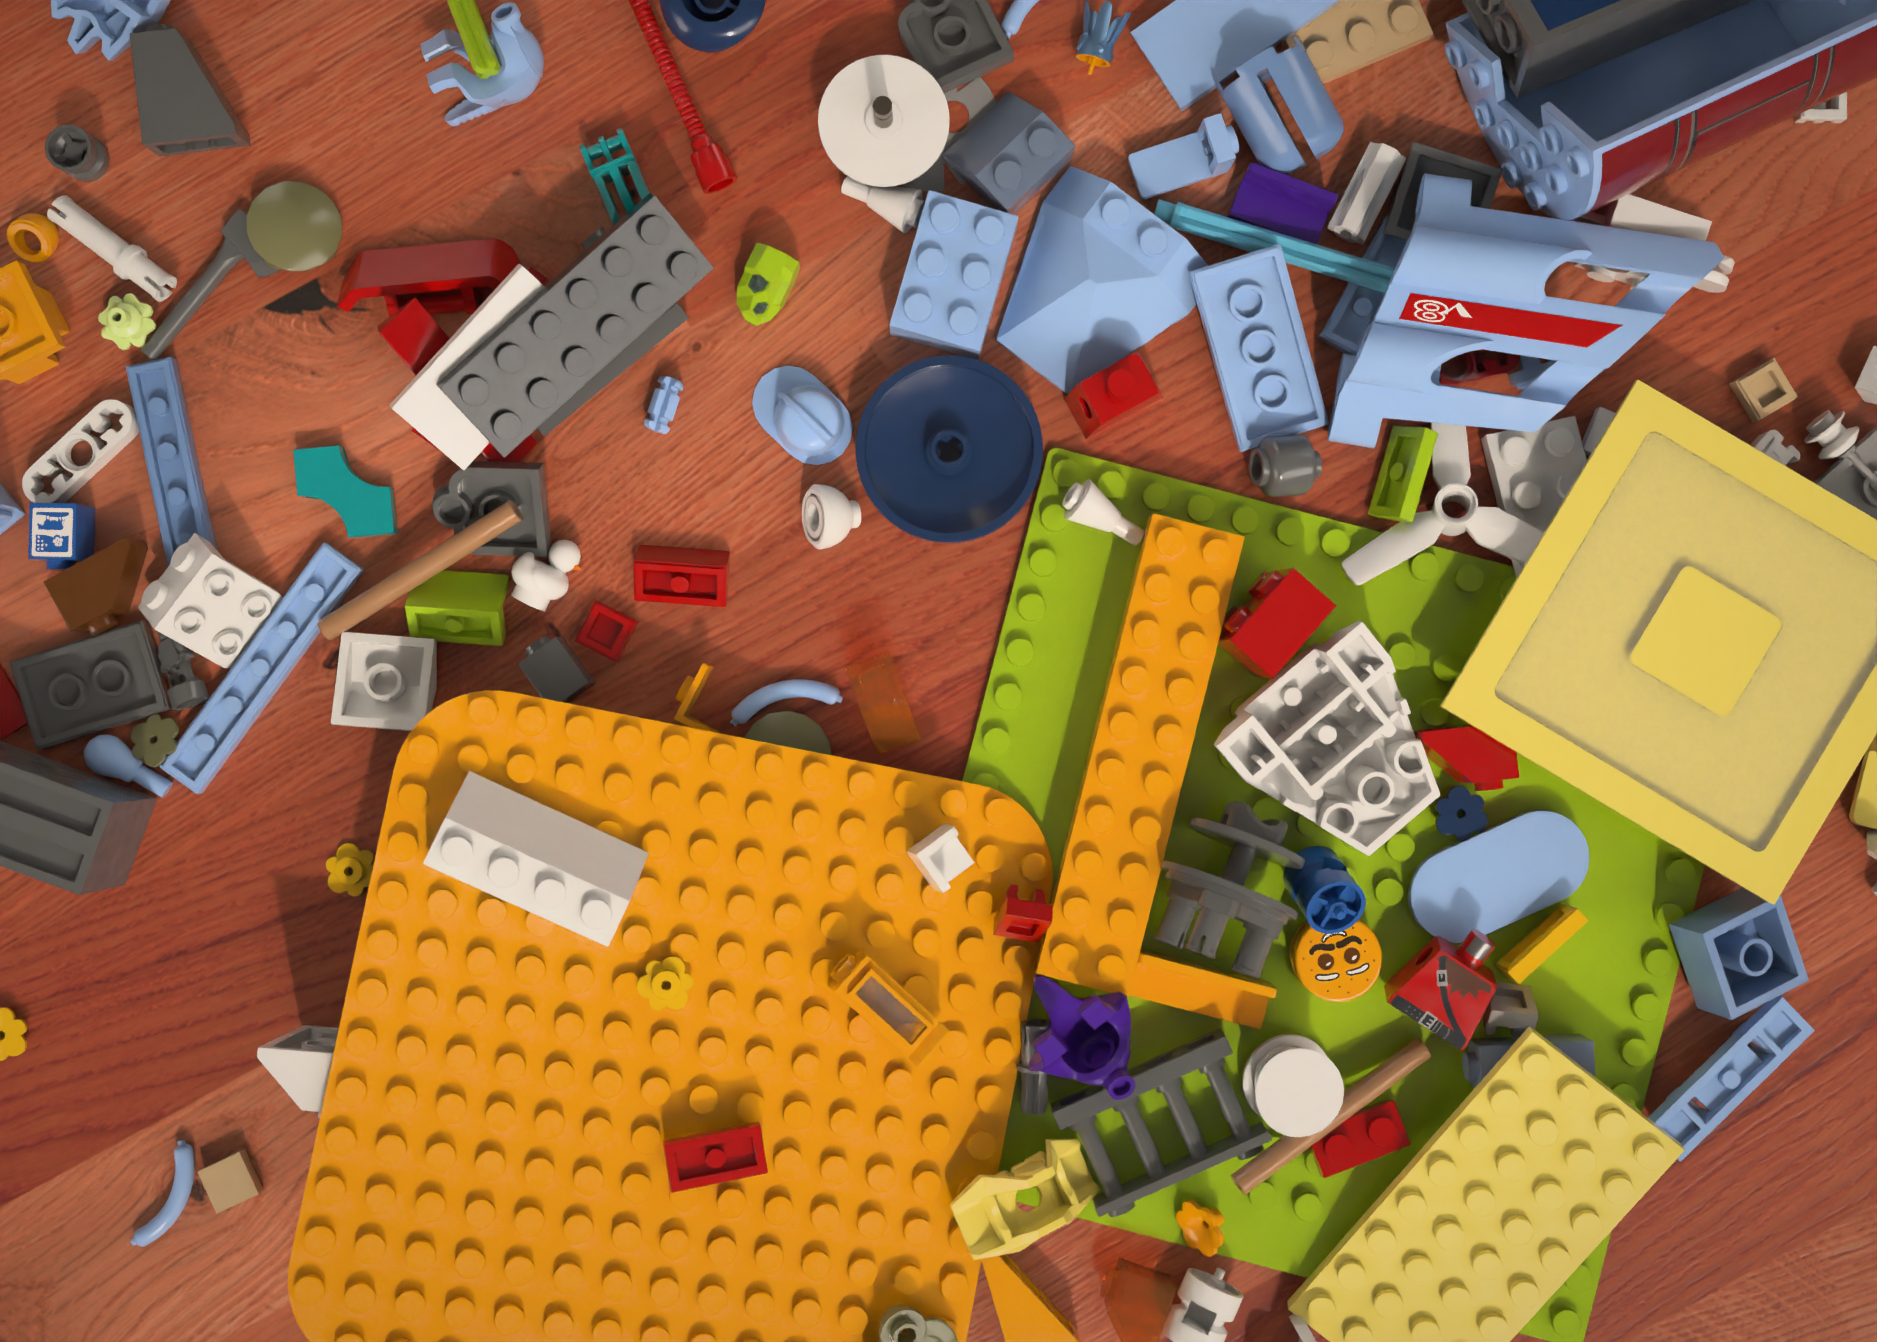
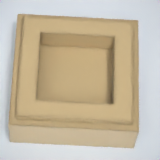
[1729,358,1798,423]
[197,1149,264,1214]

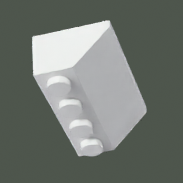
[423,771,649,947]

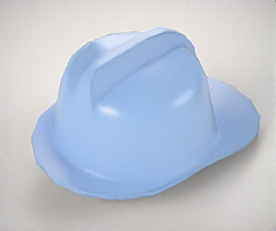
[752,366,853,465]

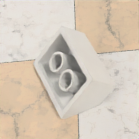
[257,1025,339,1119]

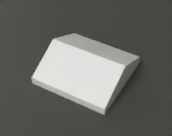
[331,632,437,731]

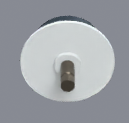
[818,55,950,187]

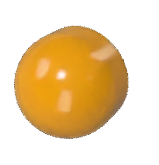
[7,213,59,262]

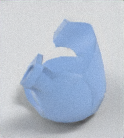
[420,2,544,126]

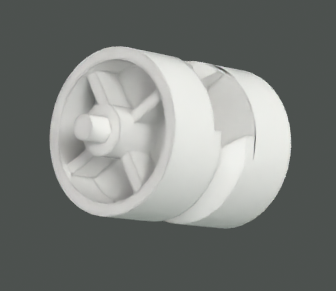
[1161,1268,1244,1342]

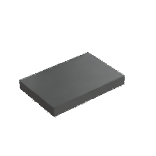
[9,620,172,750]

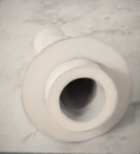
[841,176,925,233]
[1062,479,1145,546]

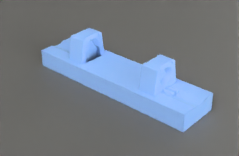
[1648,996,1815,1162]

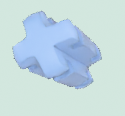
[644,376,683,434]

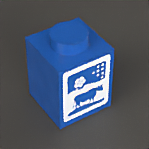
[28,503,95,571]

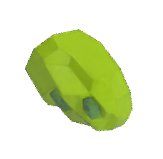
[736,242,801,326]

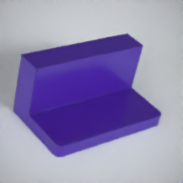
[1228,163,1338,244]

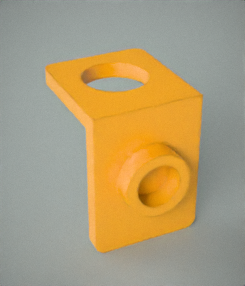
[674,663,723,734]

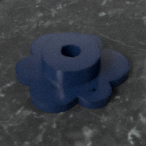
[1435,786,1488,840]

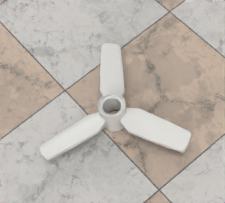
[1341,422,1544,585]

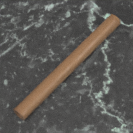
[318,500,523,640]
[1230,1038,1431,1195]

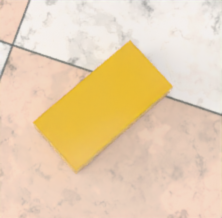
[1495,904,1588,984]

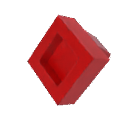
[993,884,1053,943]

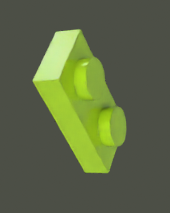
[1368,426,1438,523]

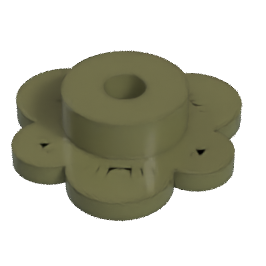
[131,714,179,767]

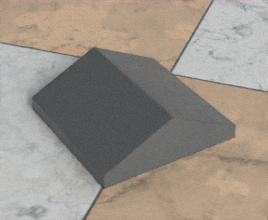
[1383,142,1503,241]

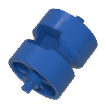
[1283,846,1366,934]

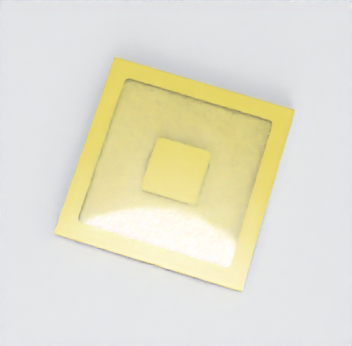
[1440,380,1877,905]

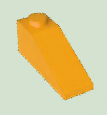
[981,1254,1081,1342]

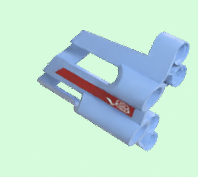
[1327,173,1725,448]

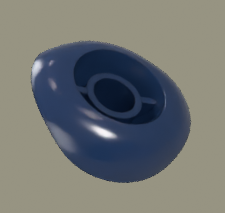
[660,0,766,53]

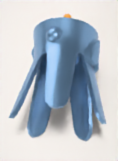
[1076,0,1131,75]

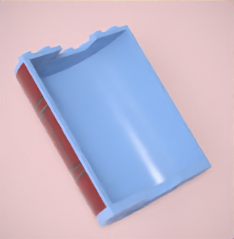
[1444,0,1877,221]

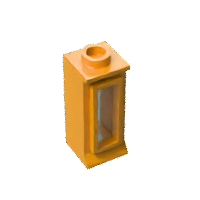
[828,951,951,1069]

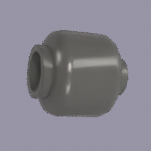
[1249,435,1322,497]

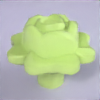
[98,293,156,350]

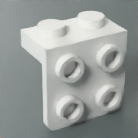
[138,533,282,668]

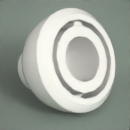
[802,484,861,550]

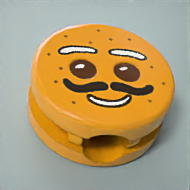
[1289,920,1382,1002]

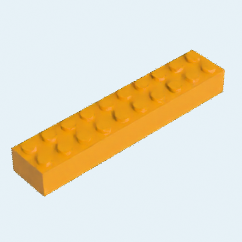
[1035,513,1245,997]

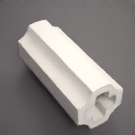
[1327,142,1406,245]

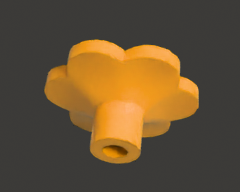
[1176,1199,1224,1257]

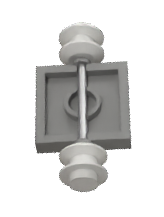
[1804,410,1877,520]

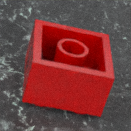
[1218,567,1336,678]

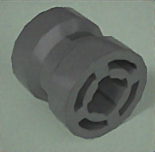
[45,124,110,182]

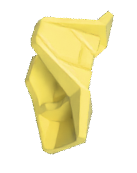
[950,1138,1100,1261]

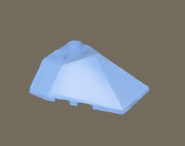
[996,166,1208,395]

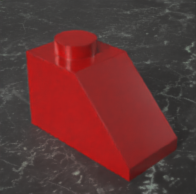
[1414,725,1519,791]

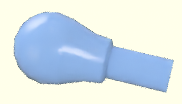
[84,734,173,798]

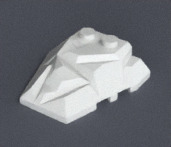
[1214,620,1440,856]

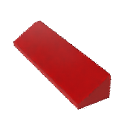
[377,297,538,462]

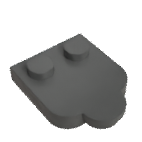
[898,0,1014,93]
[432,461,552,557]

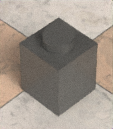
[518,635,596,703]

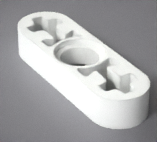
[22,399,139,503]

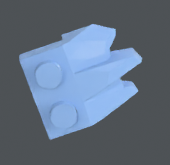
[51,0,171,61]

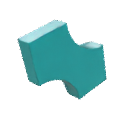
[293,445,398,539]

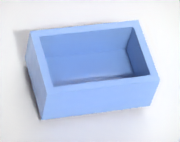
[889,190,1019,360]

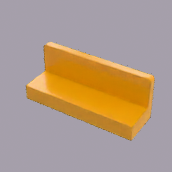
[1129,948,1277,1030]

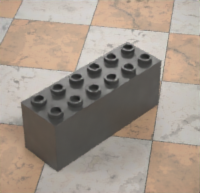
[0,741,157,895]

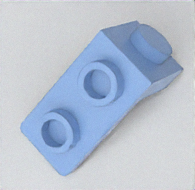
[1128,113,1239,200]

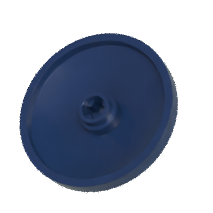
[856,355,1043,544]

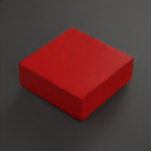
[575,600,639,662]

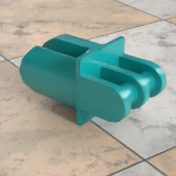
[579,128,649,226]

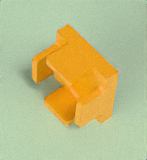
[0,260,70,384]

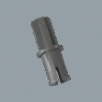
[1016,1019,1049,1115]

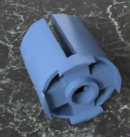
[1216,36,1344,175]

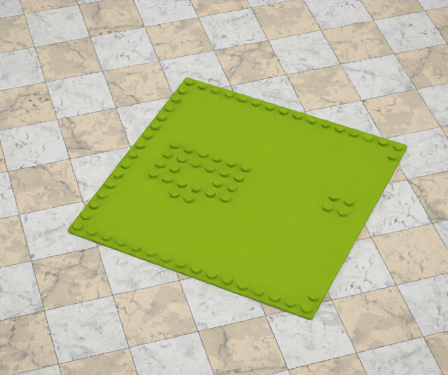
[962,448,1705,1342]

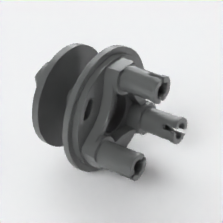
[1154,801,1305,979]

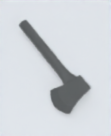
[140,209,280,360]

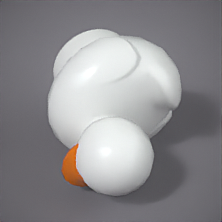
[511,540,582,611]

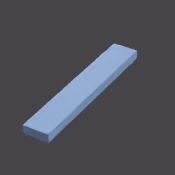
[160,542,365,794]

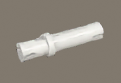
[47,195,177,302]

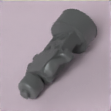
[157,631,210,710]

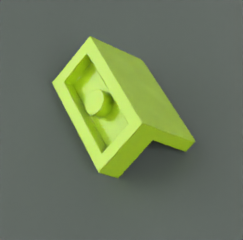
[405,570,509,646]

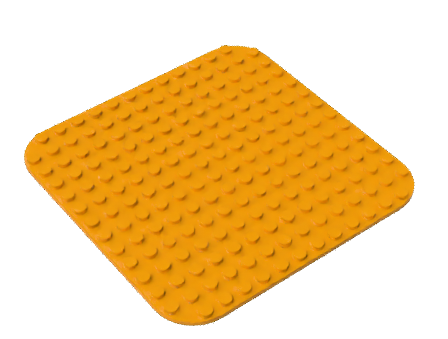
[288,690,1053,1342]

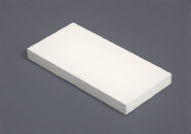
[389,264,545,470]

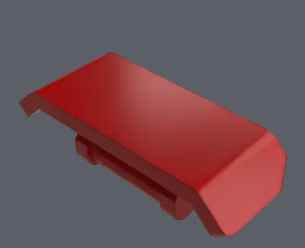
[336,238,522,317]

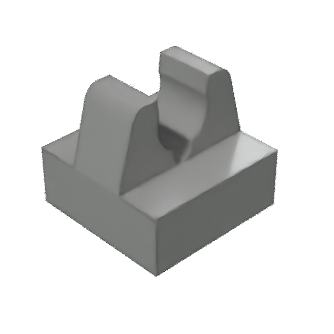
[1482,982,1539,1038]

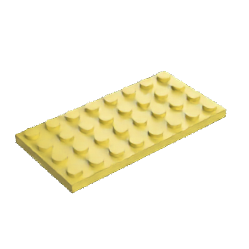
[1287,1026,1685,1342]

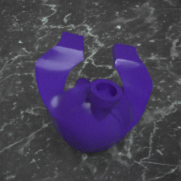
[1028,974,1135,1100]

